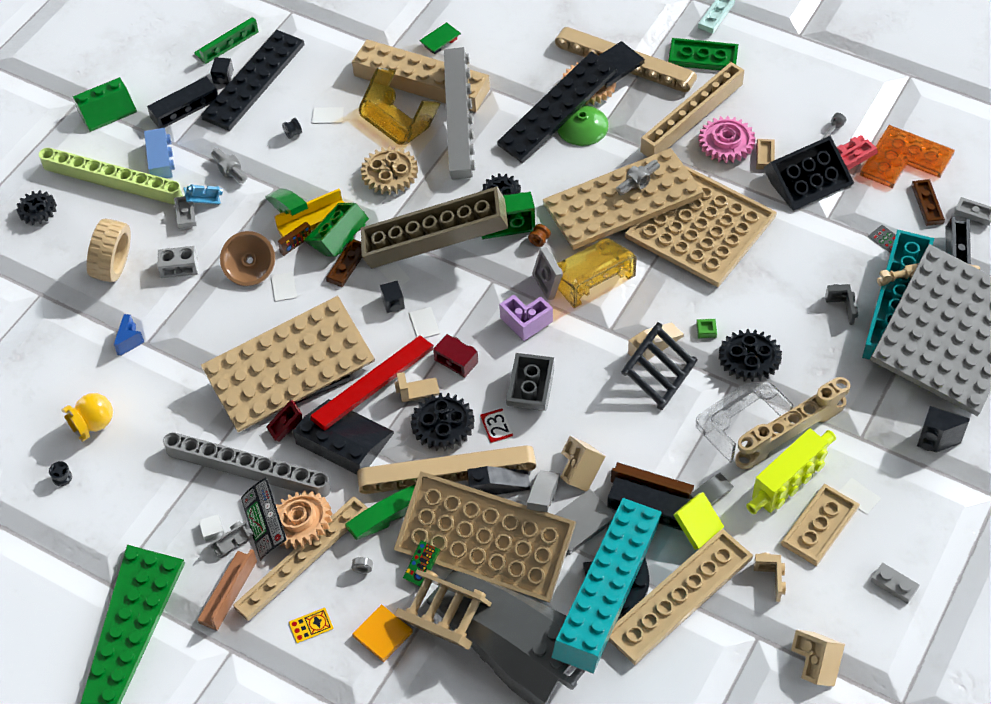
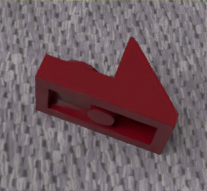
[266,400,302,442]

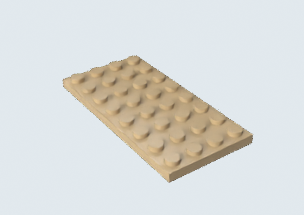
[543,148,704,250]
[201,295,375,432]
[394,471,576,602]

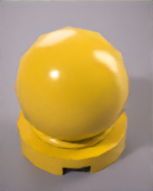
[61,393,113,442]

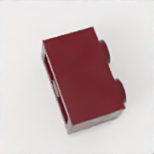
[433,334,478,378]

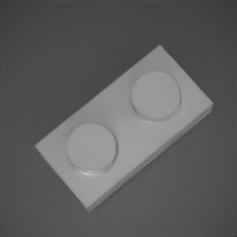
[174,196,197,229]
[954,197,991,226]
[871,562,920,604]

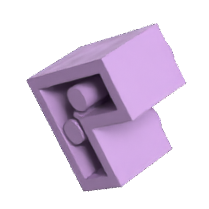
[499,295,553,341]

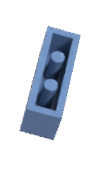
[144,128,175,178]

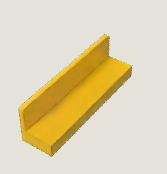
[274,189,344,237]

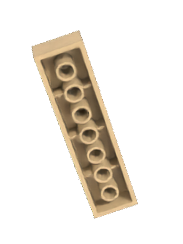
[352,39,490,112]

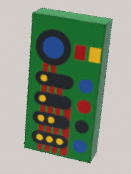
[403,540,441,587]

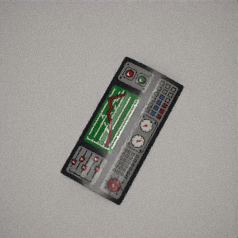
[241,477,287,561]

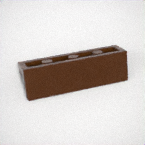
[611,462,694,500]

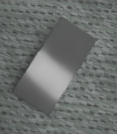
[690,472,734,506]

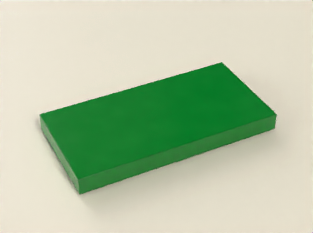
[668,38,739,71]

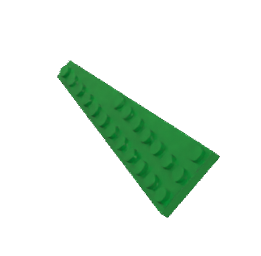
[80,545,185,704]

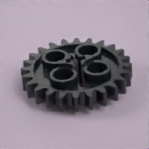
[718,329,782,382]
[410,393,475,451]

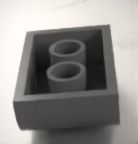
[506,353,554,411]

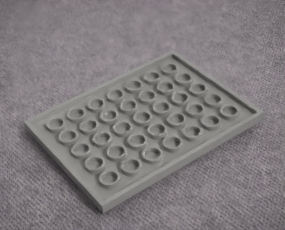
[870,244,991,417]

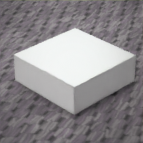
[199,514,224,540]

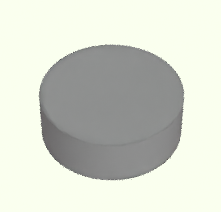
[351,557,373,574]

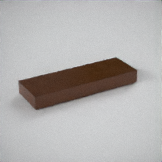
[911,179,945,226]
[326,239,362,287]

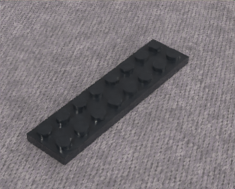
[201,29,305,131]
[497,51,617,164]

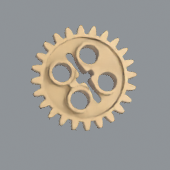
[361,146,418,195]

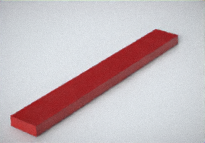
[310,335,434,431]

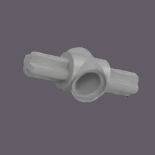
[211,148,247,184]
[616,160,660,195]

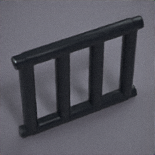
[621,322,698,410]

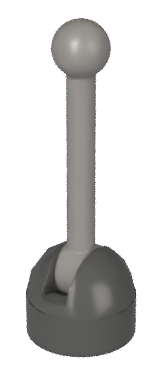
[822,113,847,139]

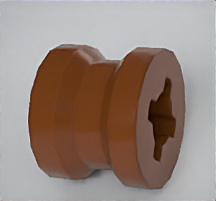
[528,224,551,247]

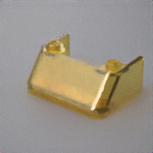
[359,67,441,145]

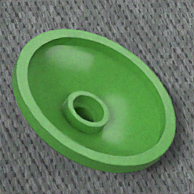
[557,105,608,146]

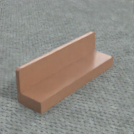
[198,549,257,631]

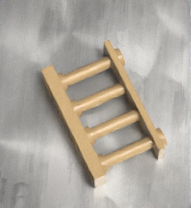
[394,569,492,650]

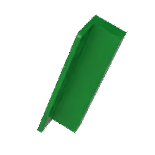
[194,17,259,64]

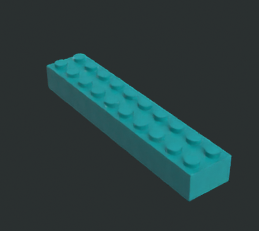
[552,498,662,674]

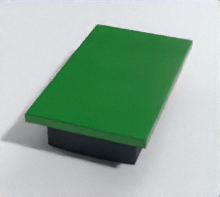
[419,22,461,54]

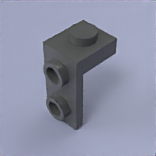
[825,284,858,325]

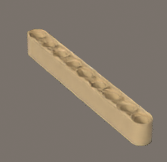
[555,27,697,92]
[357,445,537,494]

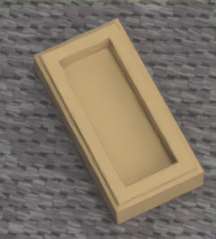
[756,139,775,169]

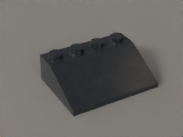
[763,135,854,211]
[293,399,394,475]

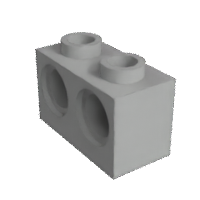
[158,246,198,278]

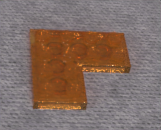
[860,125,955,188]

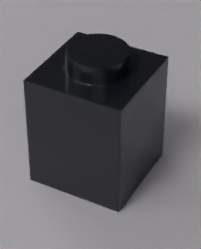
[210,57,234,85]
[380,280,405,313]

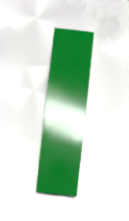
[265,188,308,216]
[345,484,415,540]

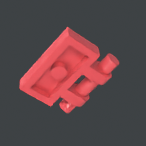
[837,135,878,170]

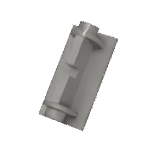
[210,521,253,556]

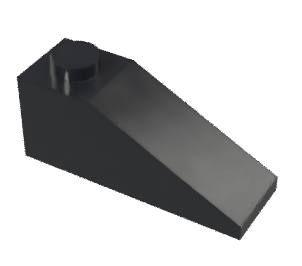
[467,466,531,495]

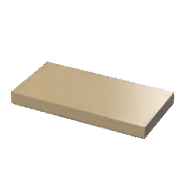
[781,484,860,567]

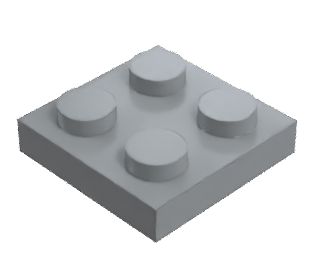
[532,247,563,300]

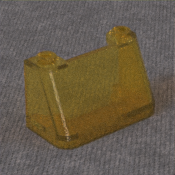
[557,238,637,308]

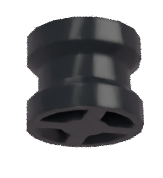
[282,118,302,139]
[49,461,72,486]

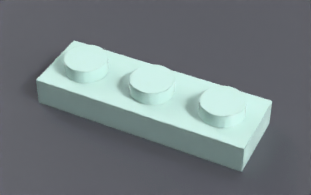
[698,0,735,34]

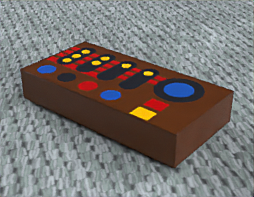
[278,222,311,256]

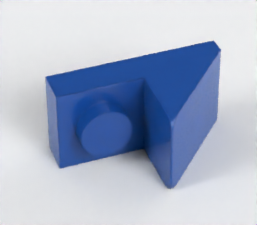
[114,314,144,356]

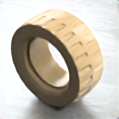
[86,218,131,282]

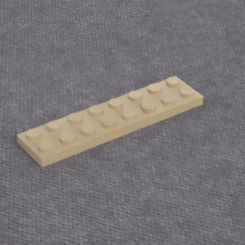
[608,529,753,665]

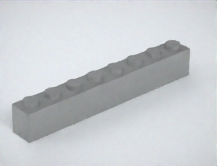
[444,47,475,180]

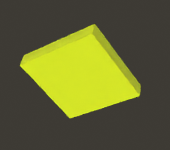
[673,492,724,550]

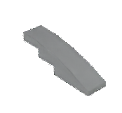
[527,470,560,512]

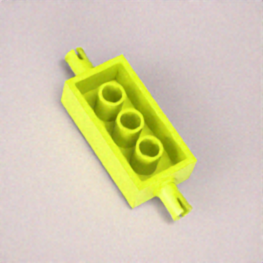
[746,428,836,515]

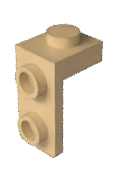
[394,372,440,402]
[753,552,786,602]

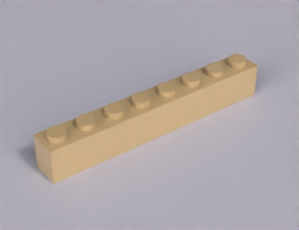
[640,62,744,157]

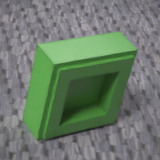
[696,319,717,339]

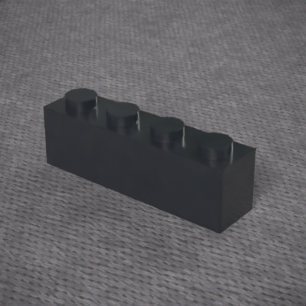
[147,76,218,129]
[607,477,690,531]

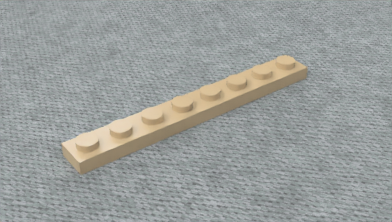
[233,496,368,621]

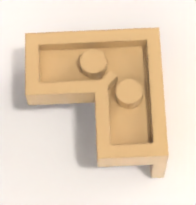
[560,436,606,491]
[791,630,845,686]

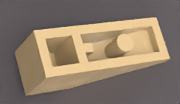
[628,322,684,366]

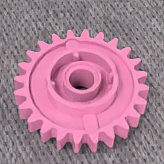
[698,116,756,163]

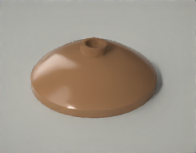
[220,231,275,286]

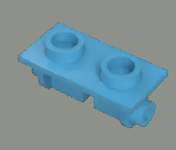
[183,184,223,204]

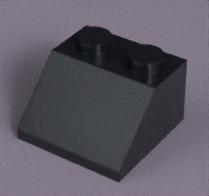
[917,406,970,453]

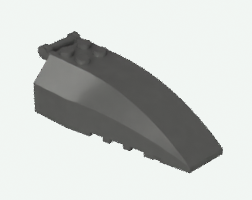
[426,570,585,704]

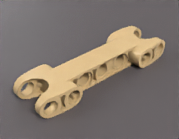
[735,377,851,469]

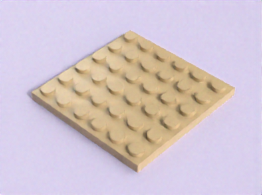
[625,165,777,287]

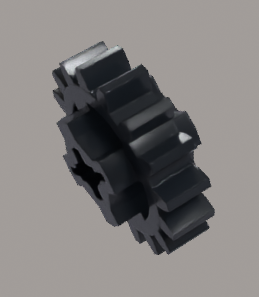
[482,173,521,195]
[16,190,57,225]

